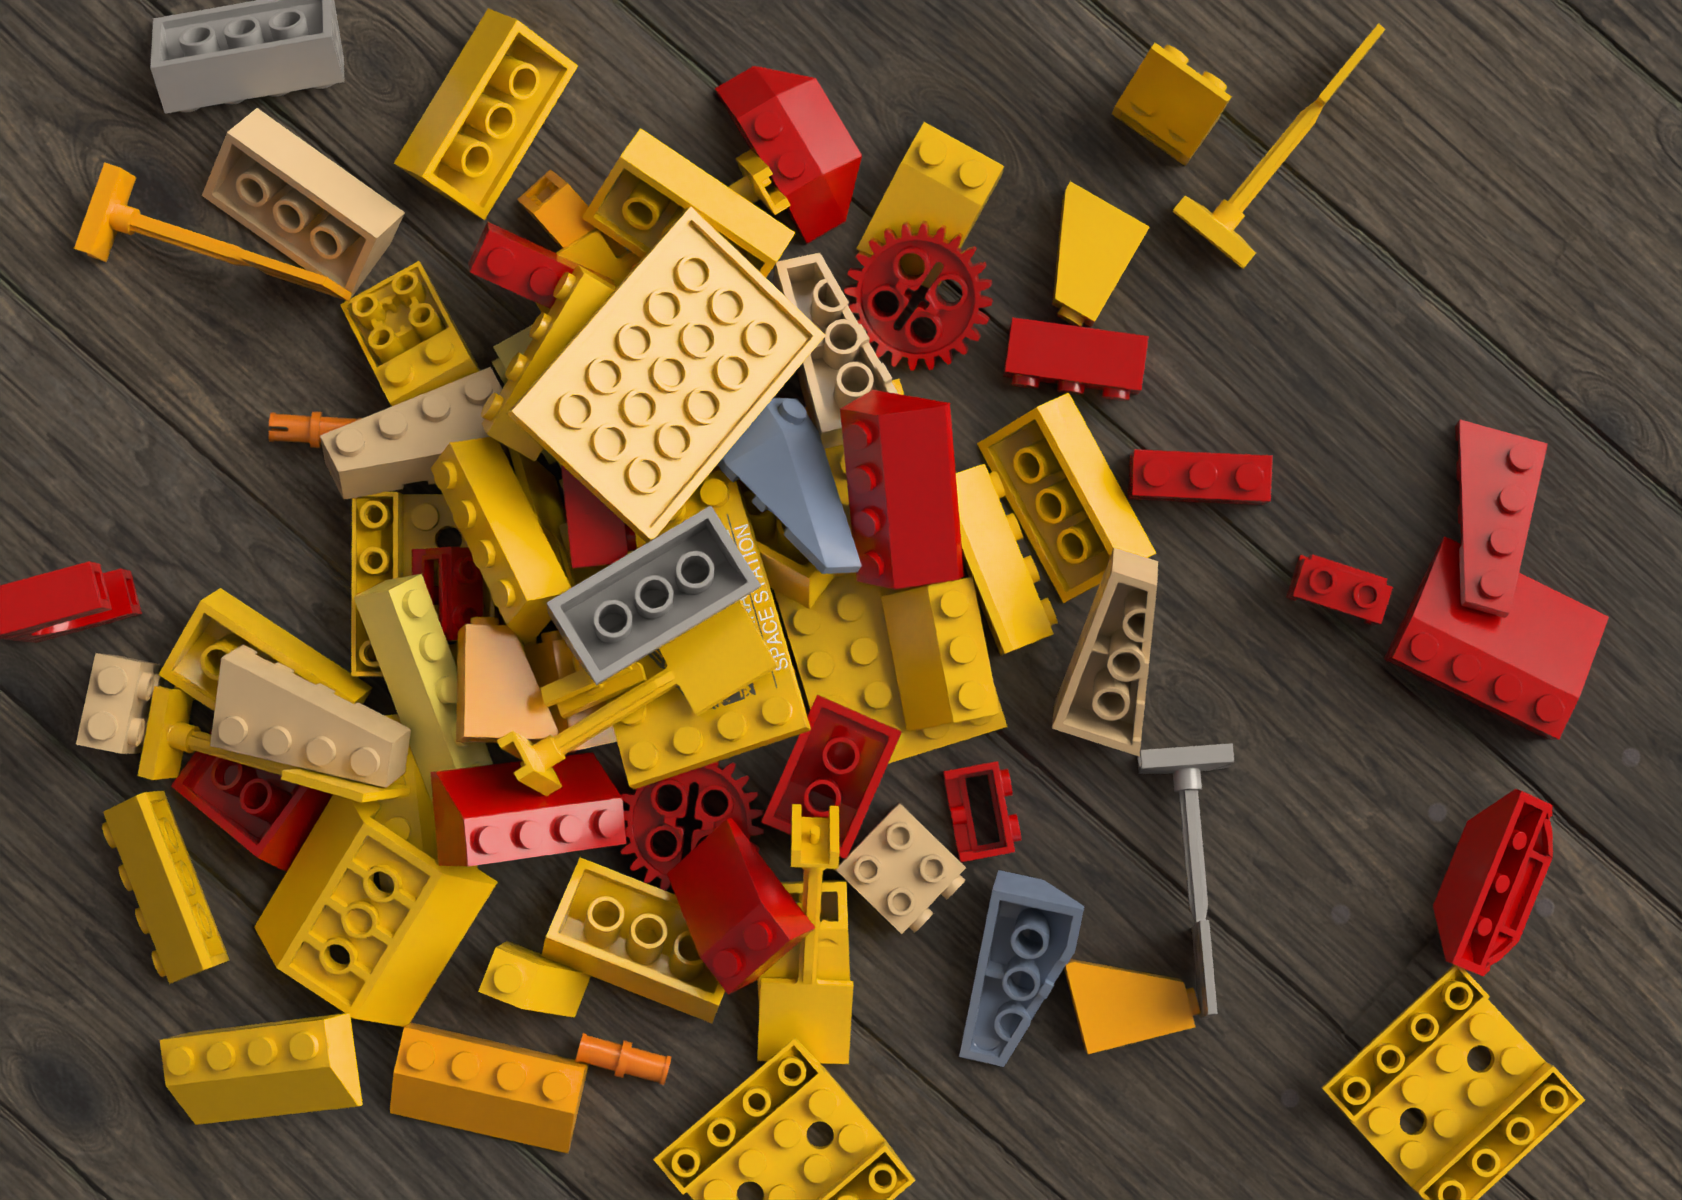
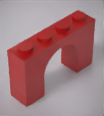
[0,561,142,643]

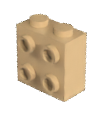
[76,653,164,754]
[835,803,966,934]

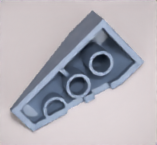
[718,398,862,574]
[959,870,1084,1067]

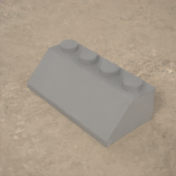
[150,0,344,114]
[547,506,761,685]

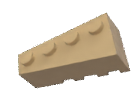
[773,253,899,449]
[320,367,513,499]
[1052,547,1158,757]
[210,645,411,788]

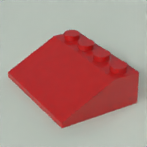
[1384,536,1609,740]

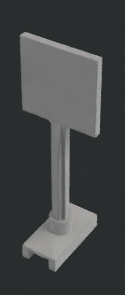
[1137,743,1234,1019]

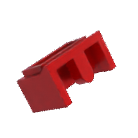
[412,547,483,642]
[1286,554,1393,626]
[943,761,1022,862]

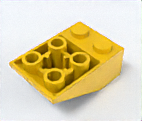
[1112,43,1232,166]
[340,261,480,406]
[757,880,850,1008]

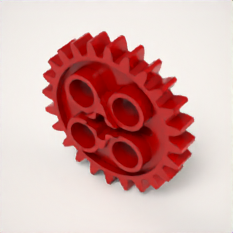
[844,221,993,371]
[621,761,765,891]

